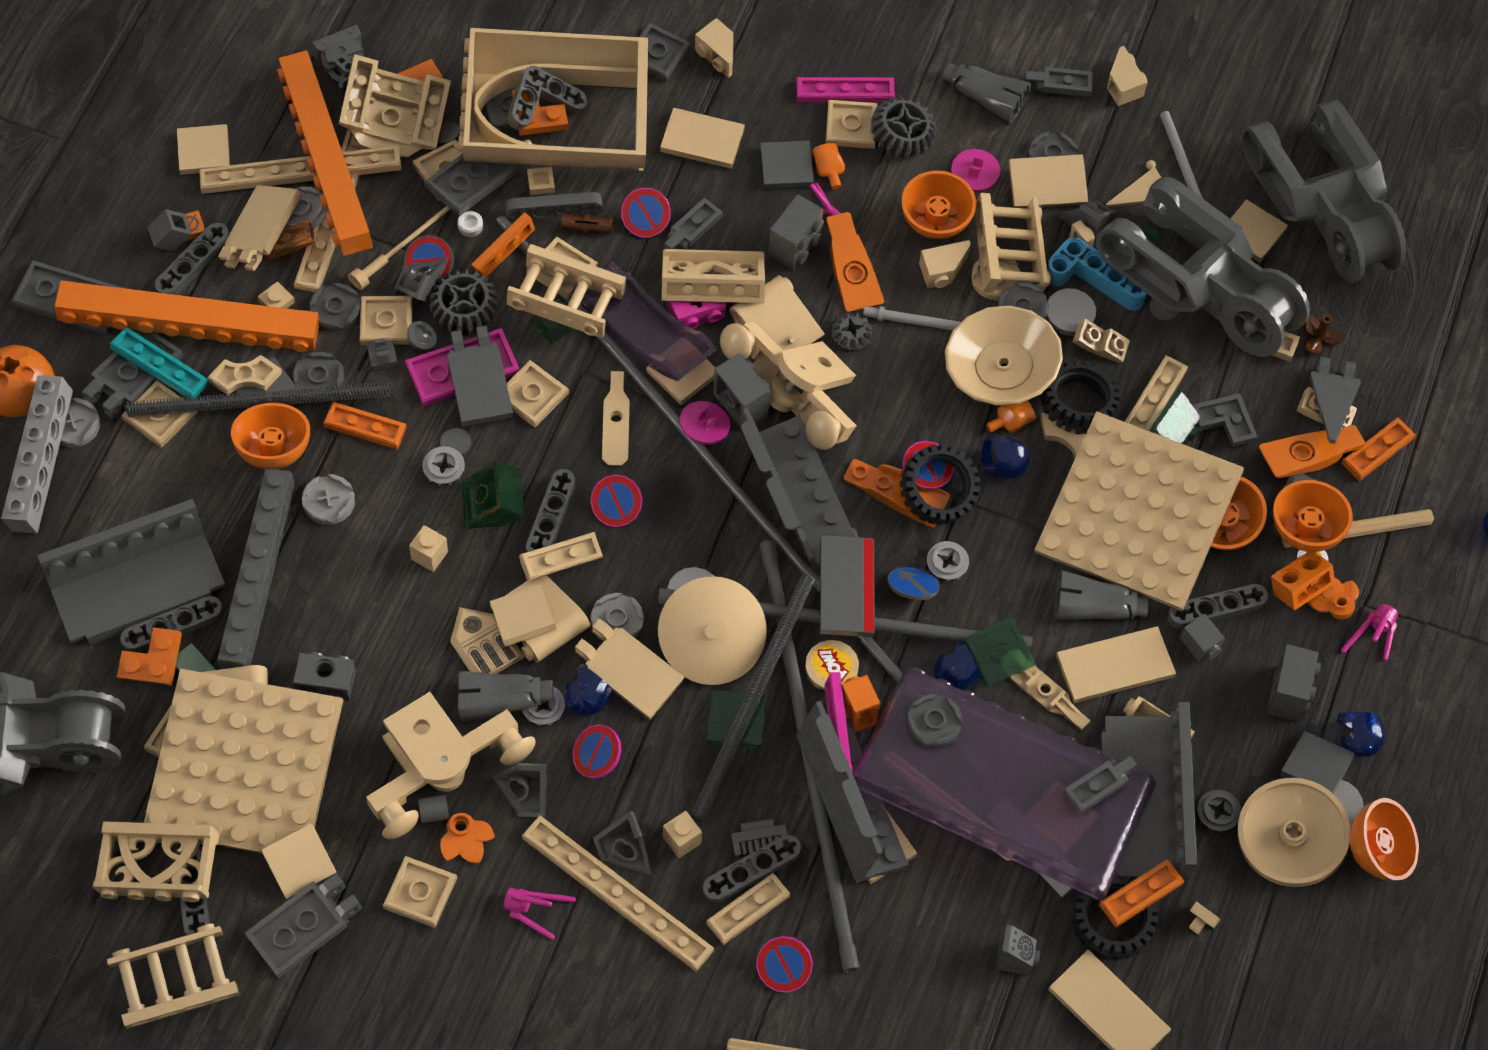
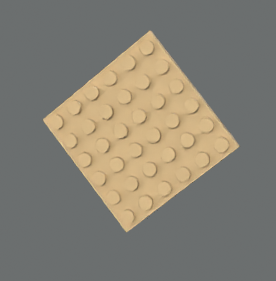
[1035,411,1244,611]
[144,669,343,854]

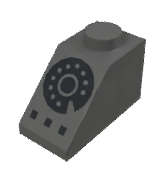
[996,924,1040,976]

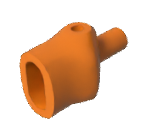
[812,143,845,190]
[986,400,1036,433]

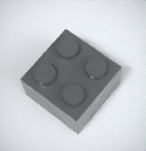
[768,194,824,271]
[713,353,771,430]
[1266,644,1321,722]

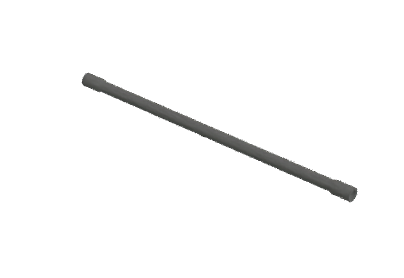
[658,588,1033,652]

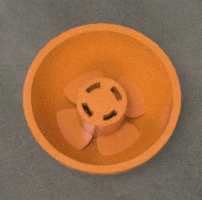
[902,171,976,239]
[0,345,55,417]
[231,403,310,470]
[1211,477,1267,551]
[1273,480,1353,552]
[1349,798,1419,881]

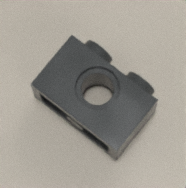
[293,652,356,701]

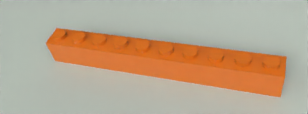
[277,50,373,256]
[54,281,319,352]

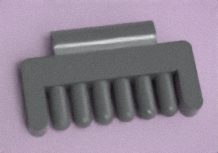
[731,818,789,858]

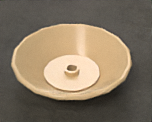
[945,306,1063,405]

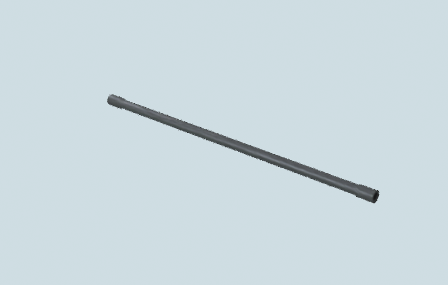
[760,540,860,973]

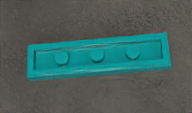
[109,328,209,400]

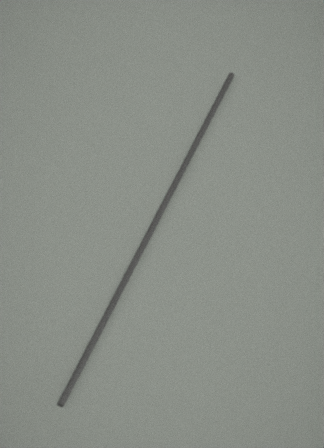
[496,215,989,779]

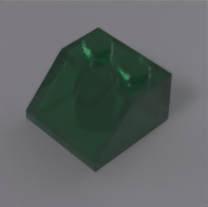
[1150,389,1200,445]
[462,461,524,529]

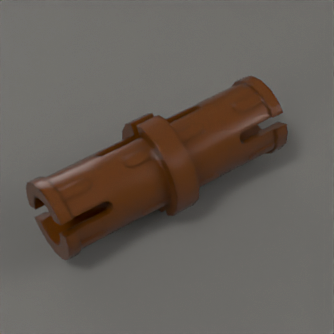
[561,213,613,234]

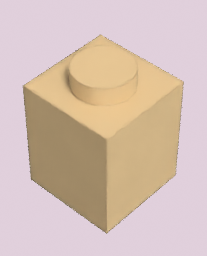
[409,525,448,572]
[663,811,702,859]

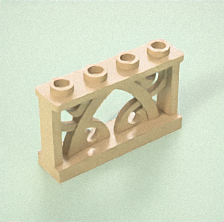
[662,249,765,303]
[93,822,219,902]

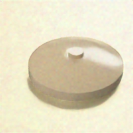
[658,576,766,685]
[1237,778,1350,887]

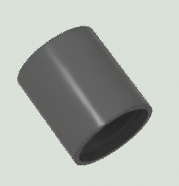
[418,795,449,824]

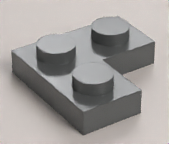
[1190,393,1258,447]

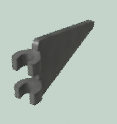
[1310,357,1361,444]

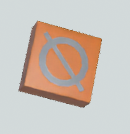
[185,210,205,241]

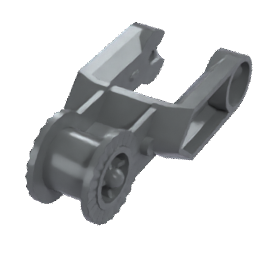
[1241,99,1407,283]
[1096,177,1310,357]
[0,672,125,796]

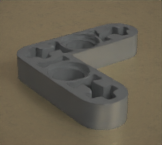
[507,66,587,130]

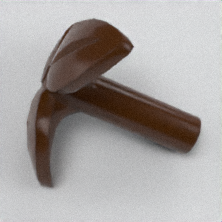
[1304,314,1346,354]

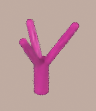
[810,182,841,216]

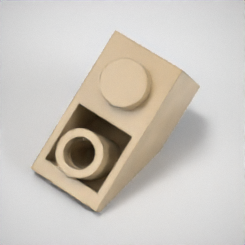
[695,18,733,78]
[1107,46,1147,106]

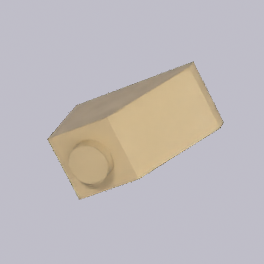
[919,240,971,289]

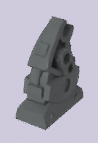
[312,25,364,94]

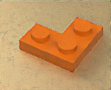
[512,90,568,136]
[117,627,182,686]

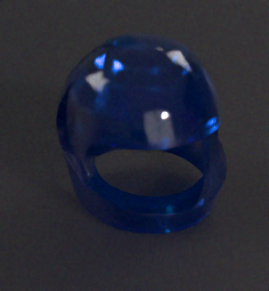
[982,435,1030,479]
[934,641,981,693]
[564,663,612,716]
[1336,712,1386,758]

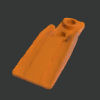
[826,212,884,313]
[1259,425,1365,478]
[843,459,950,528]

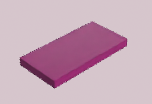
[405,328,520,407]

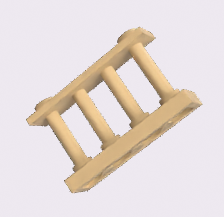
[974,193,1051,292]
[507,244,626,338]
[107,924,239,1029]

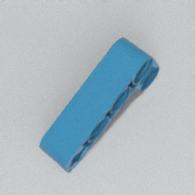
[1047,237,1147,311]

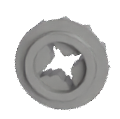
[423,446,465,486]
[926,541,969,582]
[522,687,565,726]

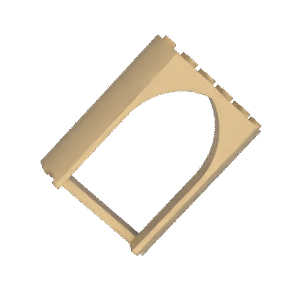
[458,28,648,171]

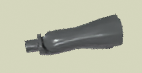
[942,63,1031,124]
[1054,570,1148,620]
[458,671,554,723]

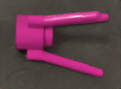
[1341,604,1398,661]
[503,888,576,940]

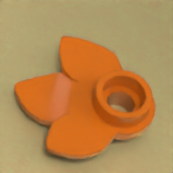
[1307,577,1359,620]
[440,813,495,864]

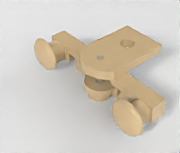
[720,322,857,450]
[366,692,535,839]

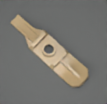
[602,371,630,466]
[1000,650,1090,731]

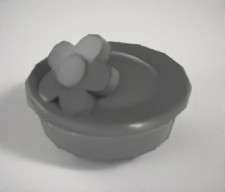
[407,321,437,351]

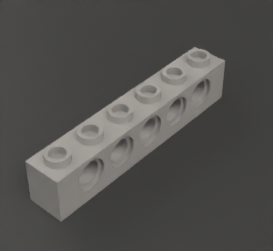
[1,375,73,534]

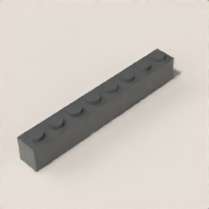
[218,468,295,669]

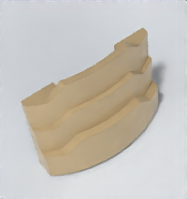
[338,54,451,159]

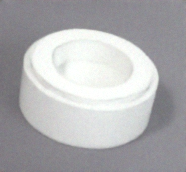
[458,211,483,237]

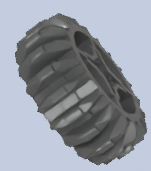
[870,96,936,160]
[429,269,498,335]

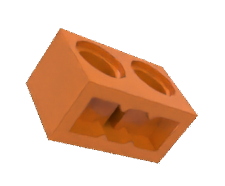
[1271,552,1335,611]
[842,675,880,733]

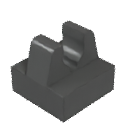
[367,338,398,371]

